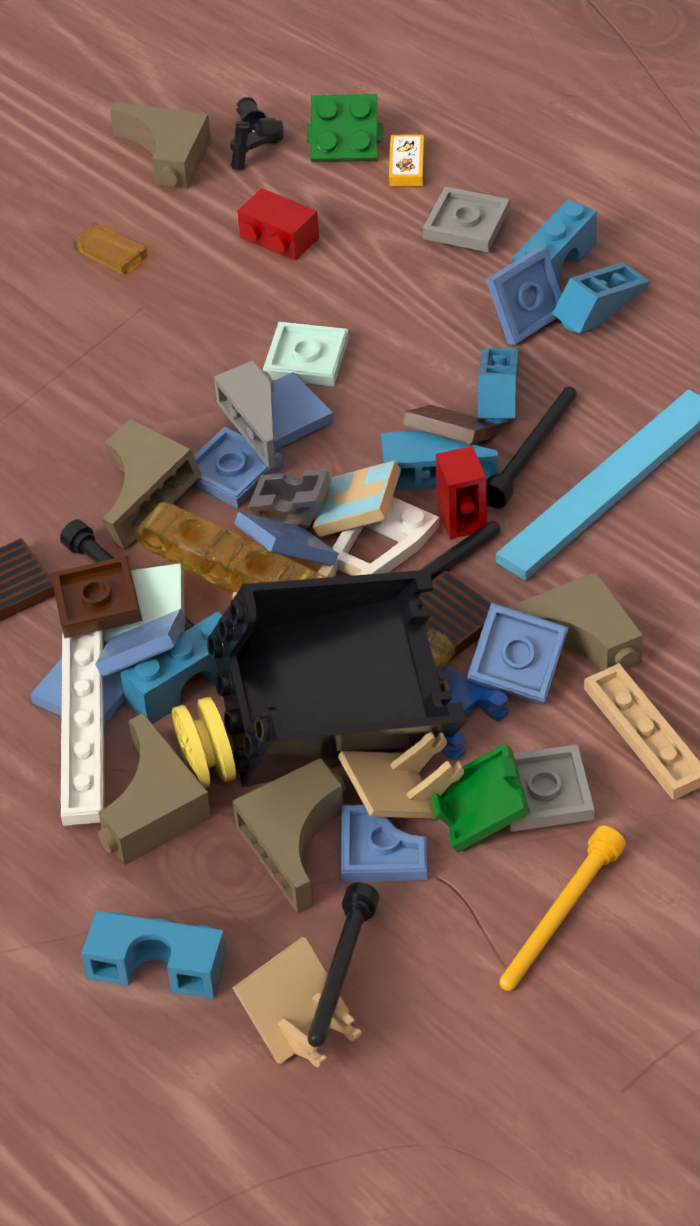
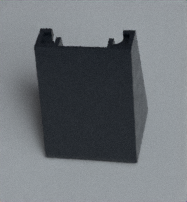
[207,570,467,787]

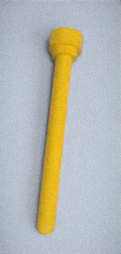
[499,825,626,991]

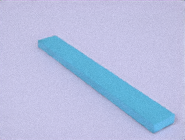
[496,389,700,581]

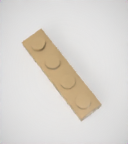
[584,663,700,800]

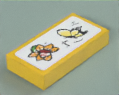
[389,135,424,187]

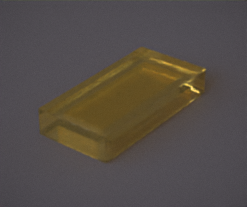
[73,222,148,275]

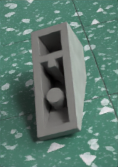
[214,360,276,469]

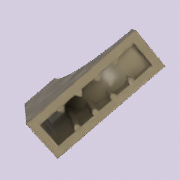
[110,102,211,189]
[102,419,202,549]
[507,572,643,671]
[98,713,211,865]
[232,758,346,914]

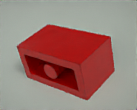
[237,188,319,261]
[435,446,487,540]

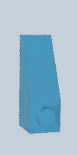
[552,262,650,334]
[478,348,518,423]
[381,430,498,491]

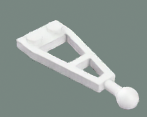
[315,497,439,578]

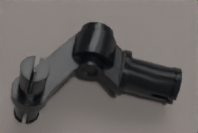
[230,97,284,170]

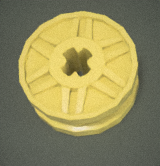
[172,697,236,789]

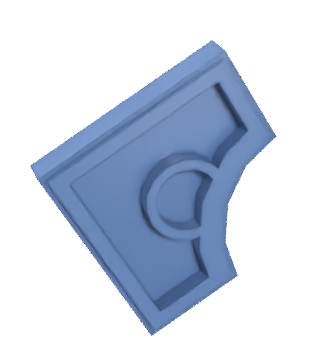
[341,805,428,882]

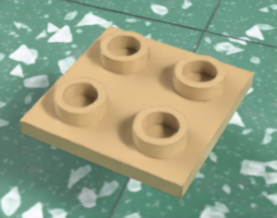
[338,732,464,818]
[232,937,361,1067]

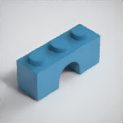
[512,199,597,284]
[120,611,222,724]
[81,911,227,999]

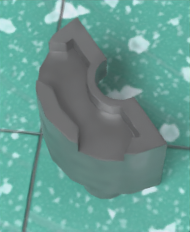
[248,469,331,529]

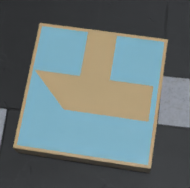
[313,460,401,537]

